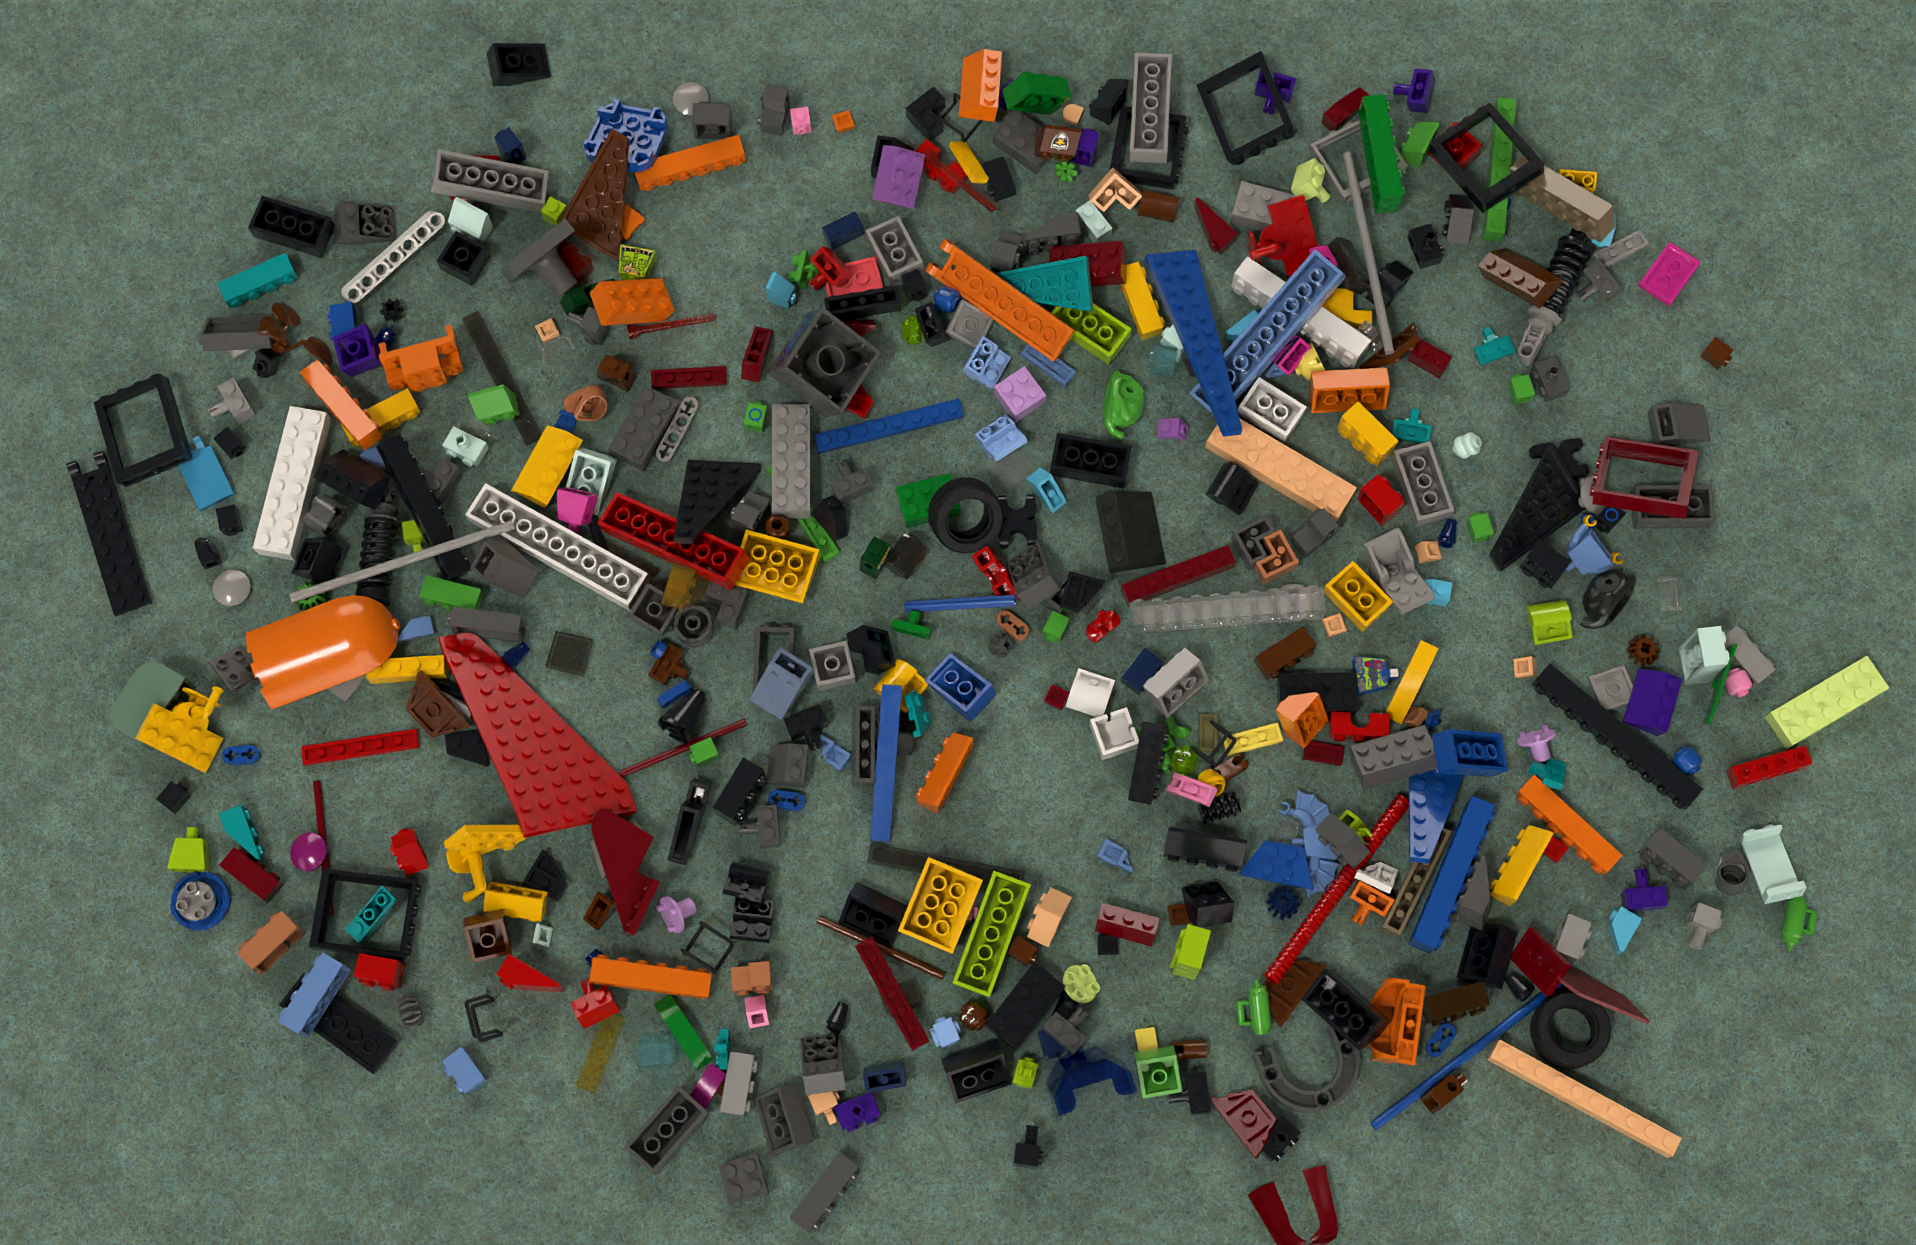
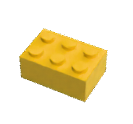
[1337,402,1398,467]
[1323,561,1393,633]

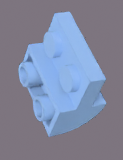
[963,336,1011,389]
[975,415,1028,462]

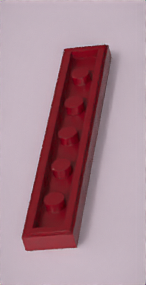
[855,937,930,1052]

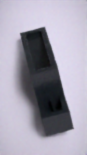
[668,778,712,866]

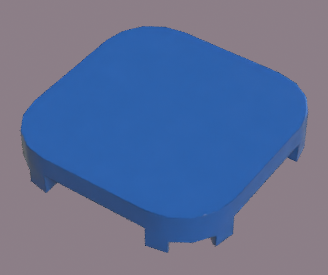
[583,99,668,172]

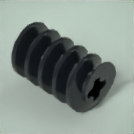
[1198,791,1241,824]

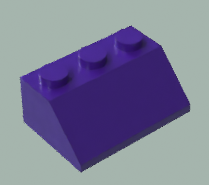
[1622,669,1682,736]

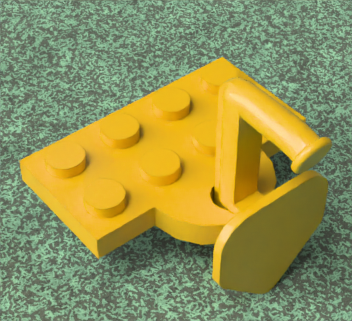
[135,686,224,773]
[444,825,526,903]

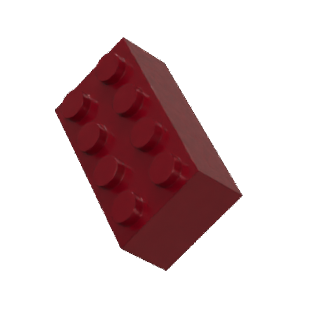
[1049,241,1127,287]

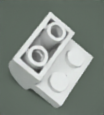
[1066,669,1115,717]

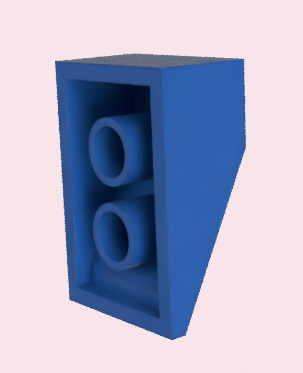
[924,653,996,722]

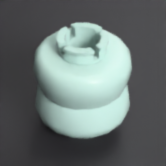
[1453,432,1482,459]

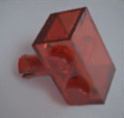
[557,241,594,285]

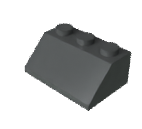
[754,1083,814,1156]

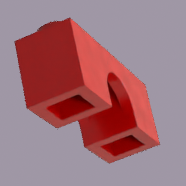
[915,139,968,195]
[972,546,1019,599]
[1329,712,1390,743]

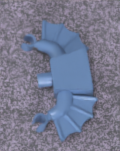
[1279,790,1340,898]

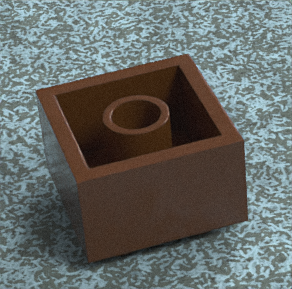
[463,909,512,963]

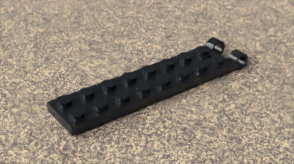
[66,451,152,616]

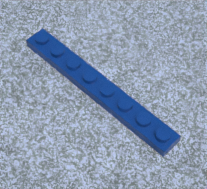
[814,399,964,454]

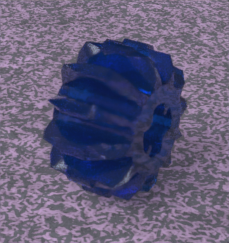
[1266,886,1300,920]

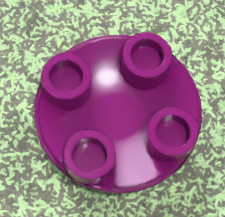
[290,832,329,872]

